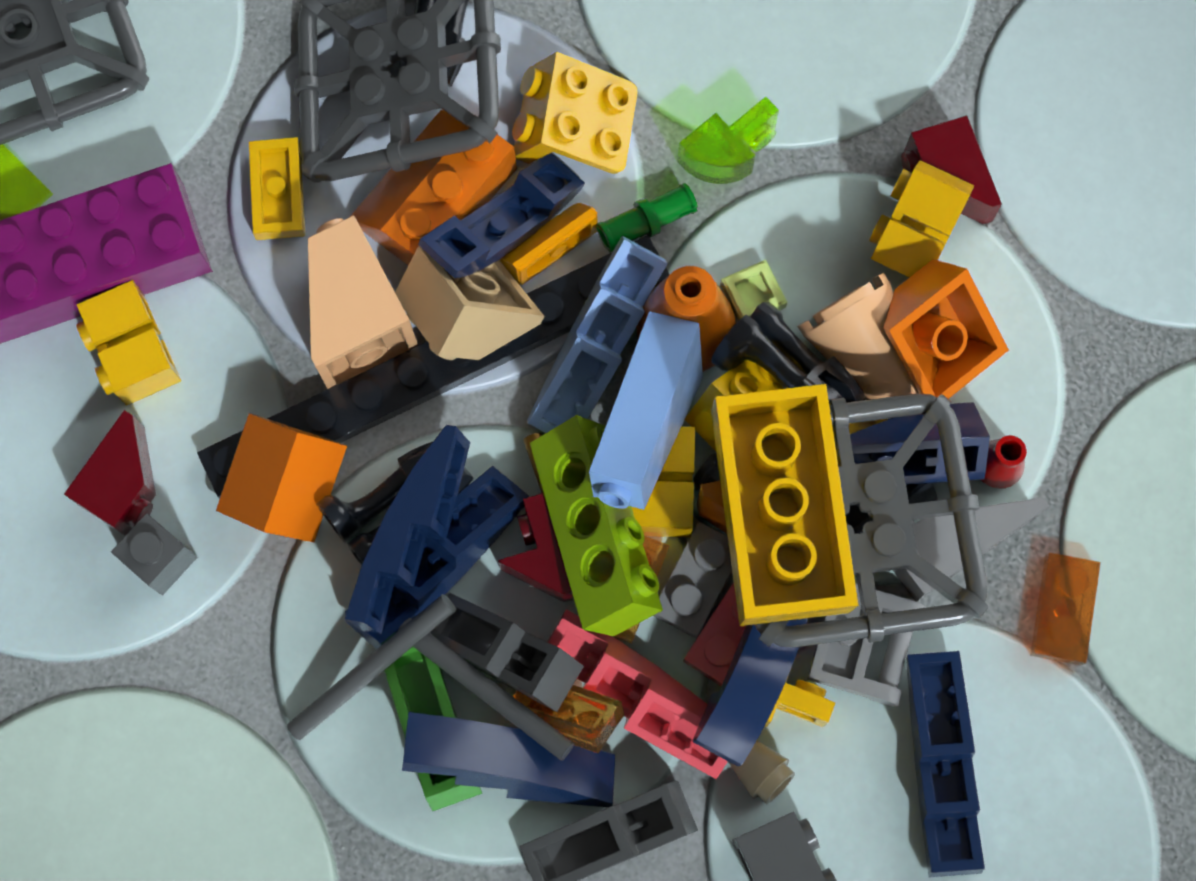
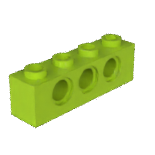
[530,415,663,636]

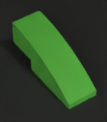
[384,647,483,811]

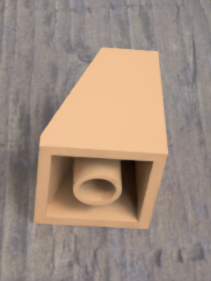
[308,215,418,389]

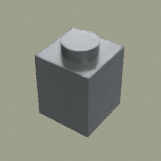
[111,513,198,596]

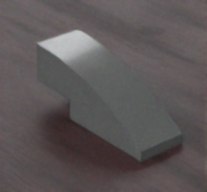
[430,592,584,712]
[520,781,698,881]

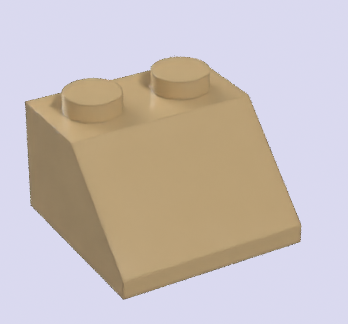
[395,246,544,360]

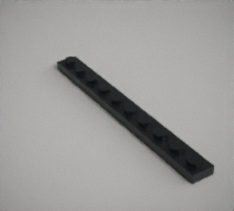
[197,235,670,499]

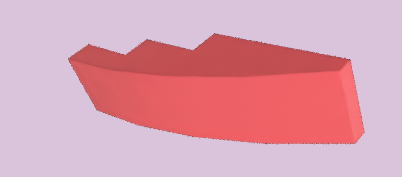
[547,609,728,779]

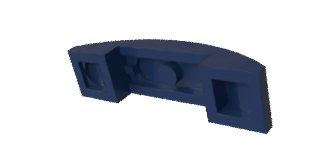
[418,153,585,278]
[692,618,808,766]

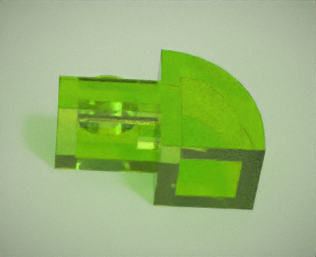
[677,97,779,184]

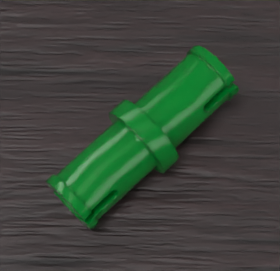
[596,183,698,253]

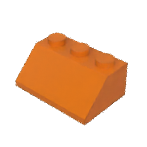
[350,110,517,265]

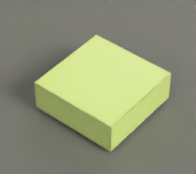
[720,260,787,321]

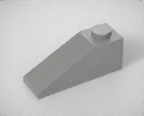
[893,498,1049,602]

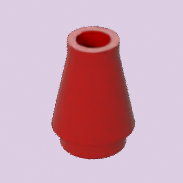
[980,435,1027,489]

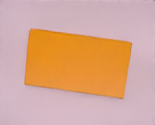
[500,203,598,285]

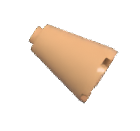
[797,272,919,400]

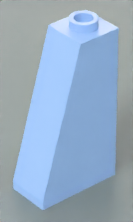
[589,311,703,510]

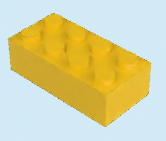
[711,384,859,626]

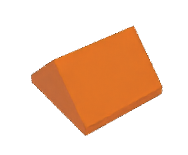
[216,413,347,542]

